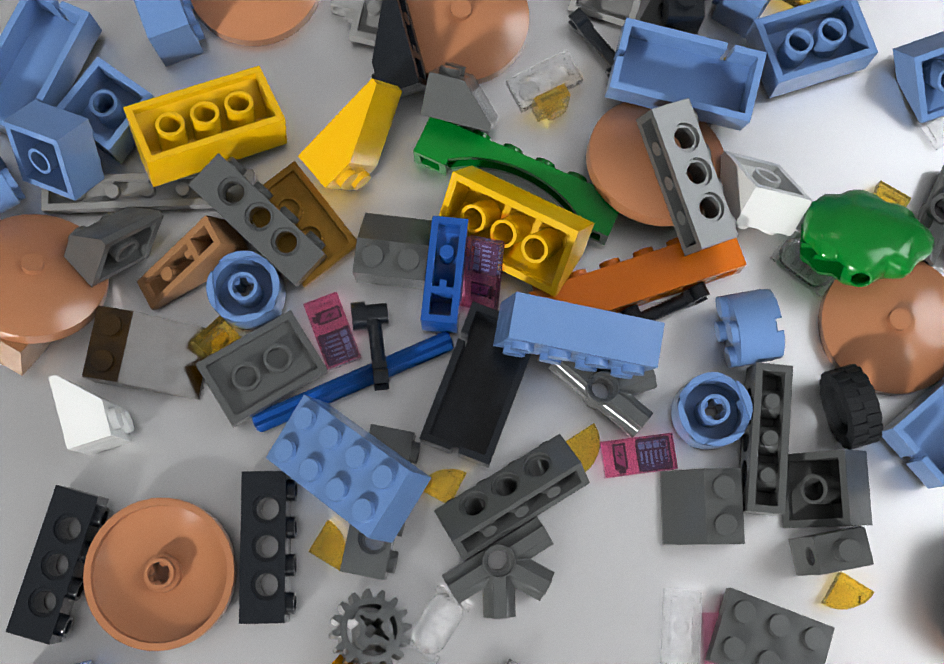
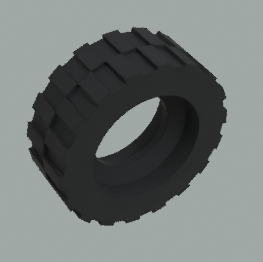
[819,364,883,450]

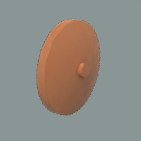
[191,0,320,46]
[407,0,529,84]
[586,102,724,226]
[0,214,109,344]
[818,261,944,396]
[83,498,237,651]

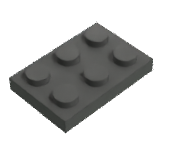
[195,310,328,428]
[705,588,835,664]

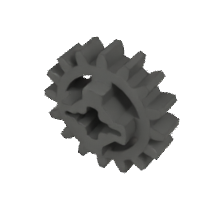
[328,589,412,664]

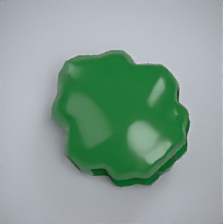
[799,189,935,287]

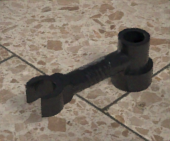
[568,7,615,78]
[620,282,710,321]
[350,301,389,391]

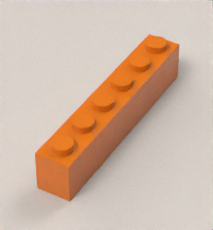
[528,237,747,313]

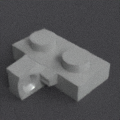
[330,0,383,46]

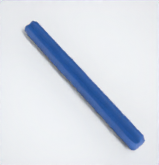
[252,331,454,432]

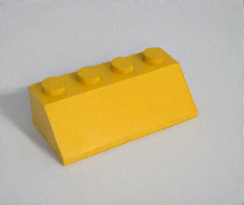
[123,66,287,187]
[439,165,595,297]

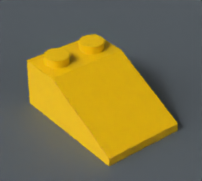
[298,78,402,190]

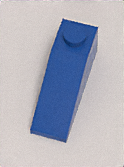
[420,216,468,334]

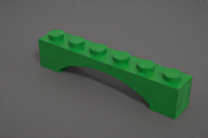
[413,117,619,245]

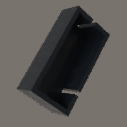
[419,301,532,468]

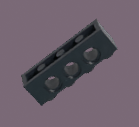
[239,471,298,624]
[6,485,110,645]

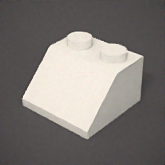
[720,150,813,236]
[48,375,134,455]

